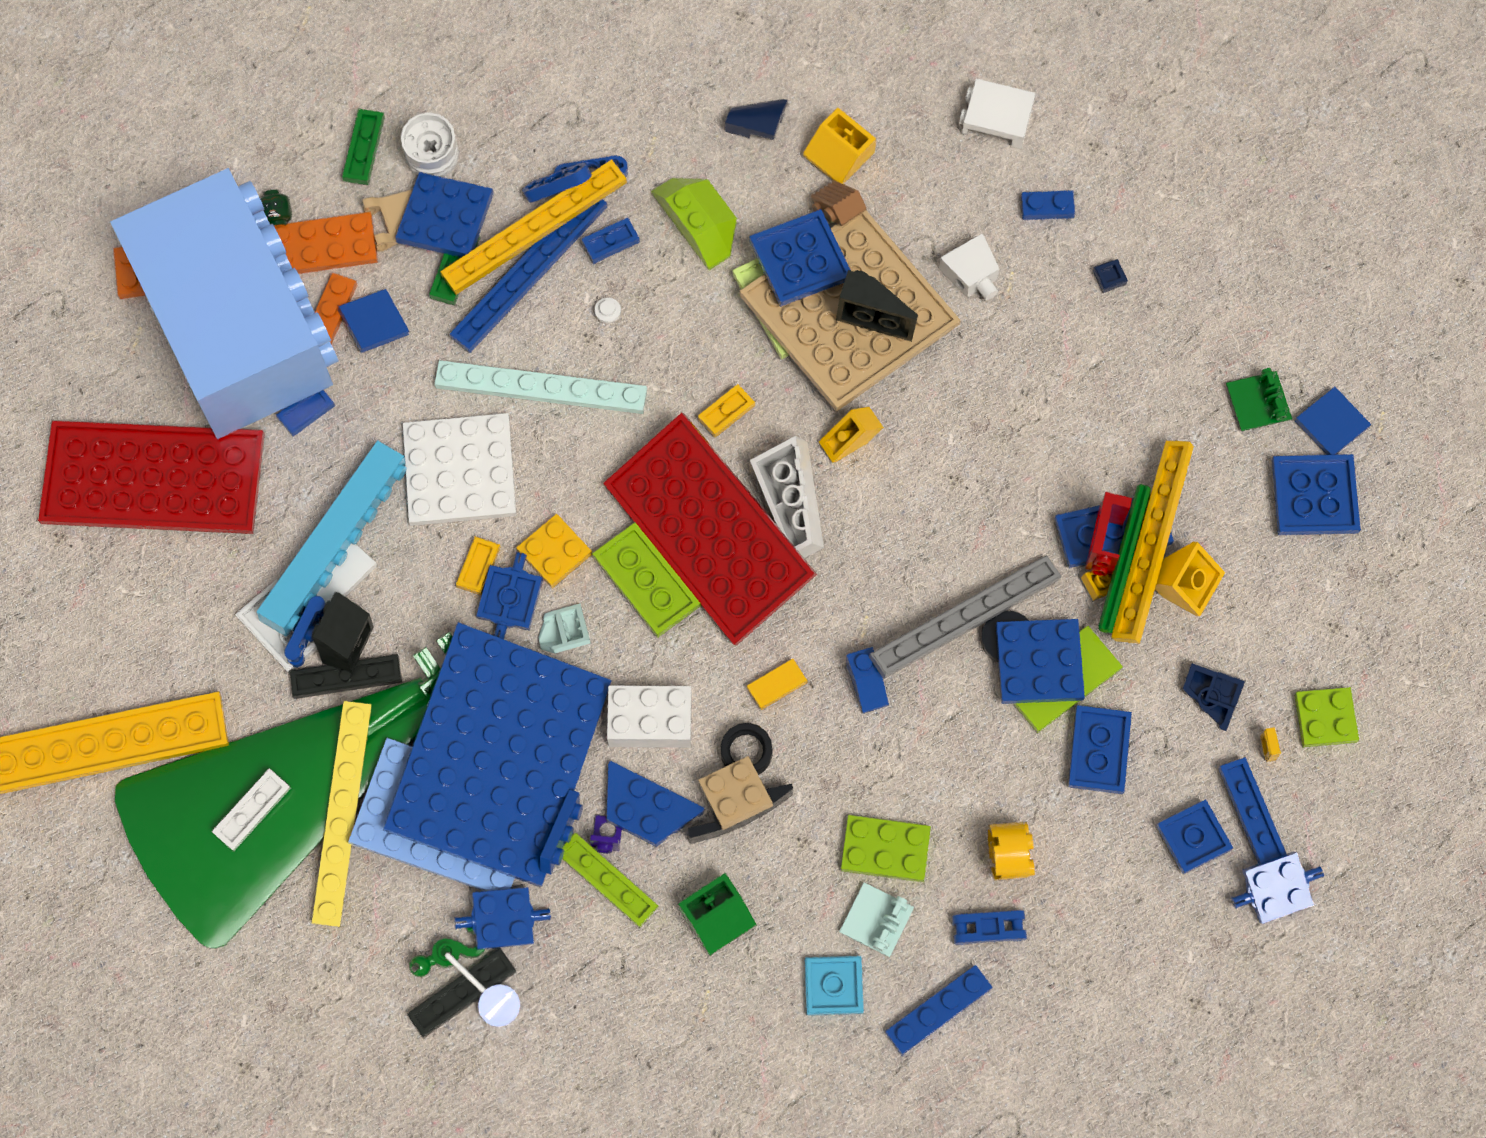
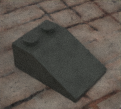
[836,270,918,342]

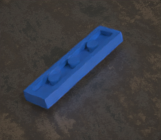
[1218,757,1287,864]
[885,965,993,1056]

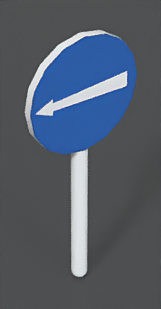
[445,953,520,1027]

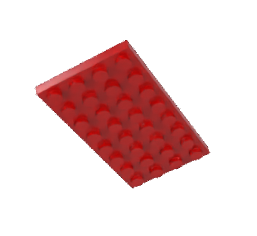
[603,412,818,646]
[38,421,265,534]

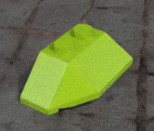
[651,178,737,270]

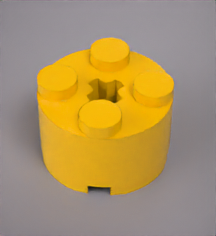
[988,822,1035,881]

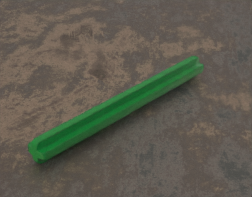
[1098,484,1151,634]

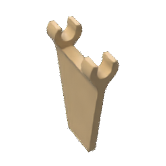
[362,190,412,252]

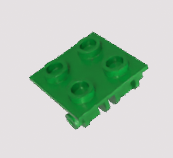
[1226,368,1292,432]

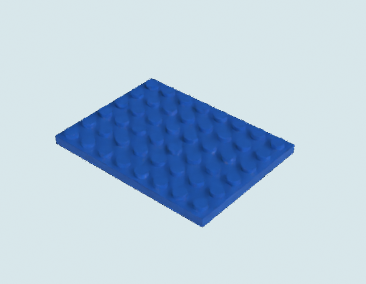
[383,622,612,887]

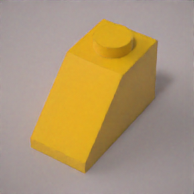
[819,407,884,463]

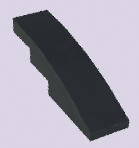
[688,784,793,844]

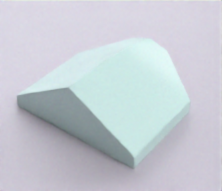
[538,603,591,653]

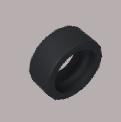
[720,723,773,775]

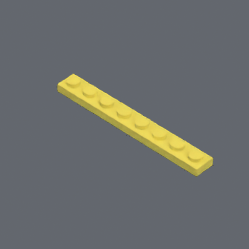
[312,701,372,927]

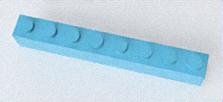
[256,440,407,637]

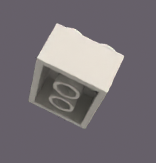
[607,686,692,748]

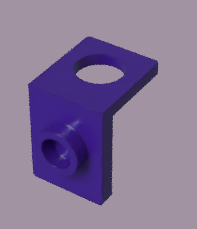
[590,815,622,854]

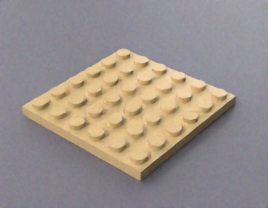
[739,210,961,412]

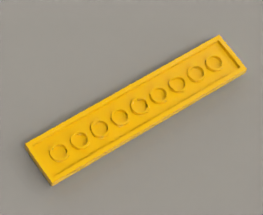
[0,692,229,794]

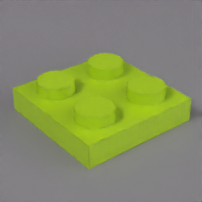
[1294,687,1359,748]

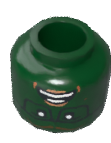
[260,189,292,226]

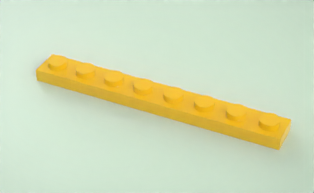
[440,159,627,295]
[1111,440,1194,644]

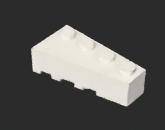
[750,436,824,558]

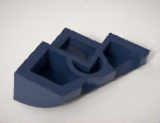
[725,99,788,140]
[1183,662,1246,731]

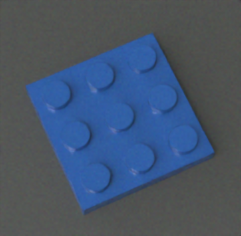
[395,172,494,258]
[749,209,850,307]
[1272,454,1361,535]
[996,619,1085,704]

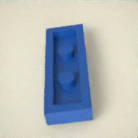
[540,789,583,875]

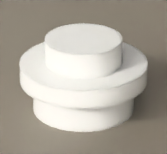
[595,298,621,323]

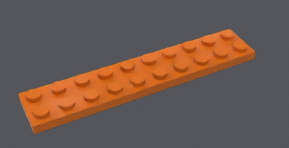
[114,212,378,299]

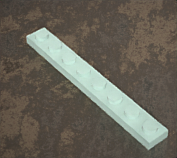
[435,360,647,414]

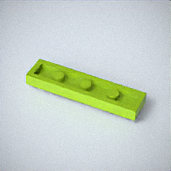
[562,832,659,928]

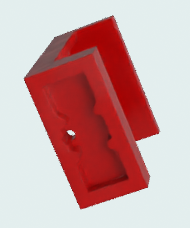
[1085,492,1132,576]

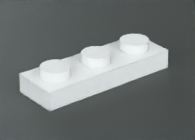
[212,769,291,851]

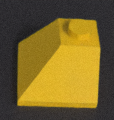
[1155,541,1225,617]

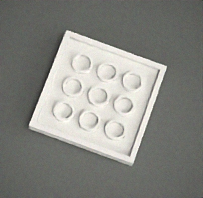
[403,413,517,526]

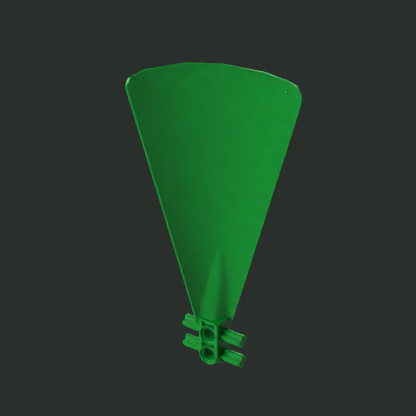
[115,631,452,949]

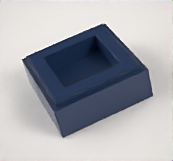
[1093,259,1128,293]

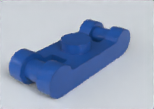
[285,596,326,667]
[952,910,1027,945]

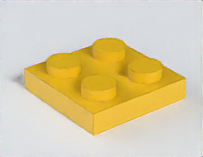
[516,514,592,588]

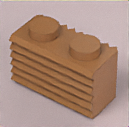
[811,180,867,226]

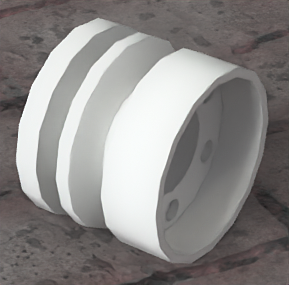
[401,112,459,177]

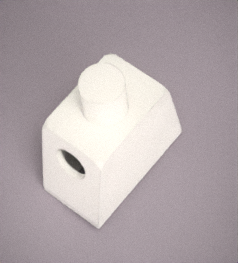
[939,234,999,300]

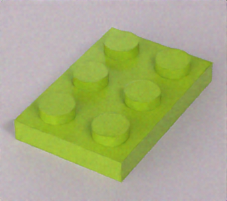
[841,815,931,883]

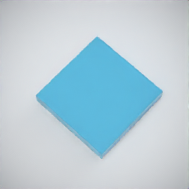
[805,956,864,1016]

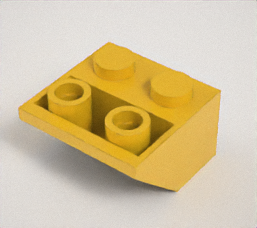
[803,107,876,184]

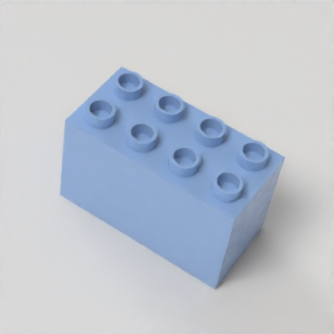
[110,168,339,439]

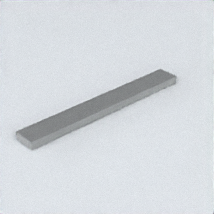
[869,555,1062,679]

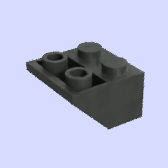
[312,592,374,672]

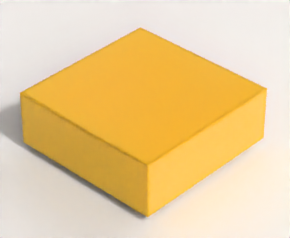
[1260,727,1281,762]

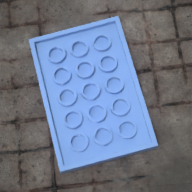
[348,738,514,891]

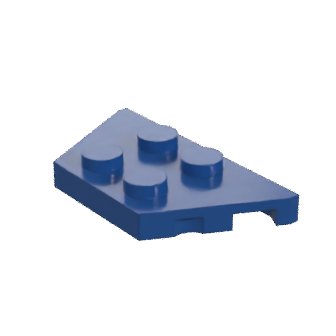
[607,761,705,847]

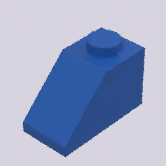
[846,647,889,713]

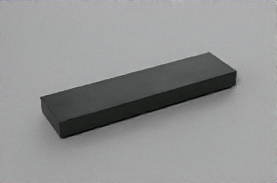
[290,654,402,699]
[407,948,517,1038]

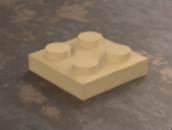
[698,756,773,830]

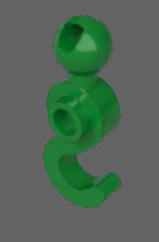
[409,927,486,977]

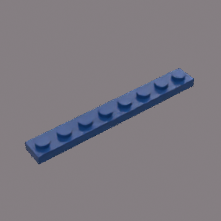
[450,199,607,353]

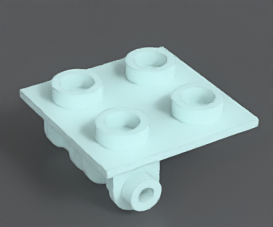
[839,882,914,957]

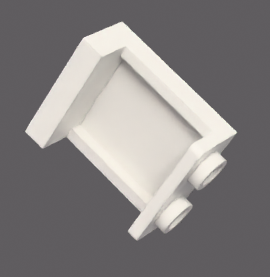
[959,78,1036,149]

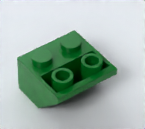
[678,873,757,956]

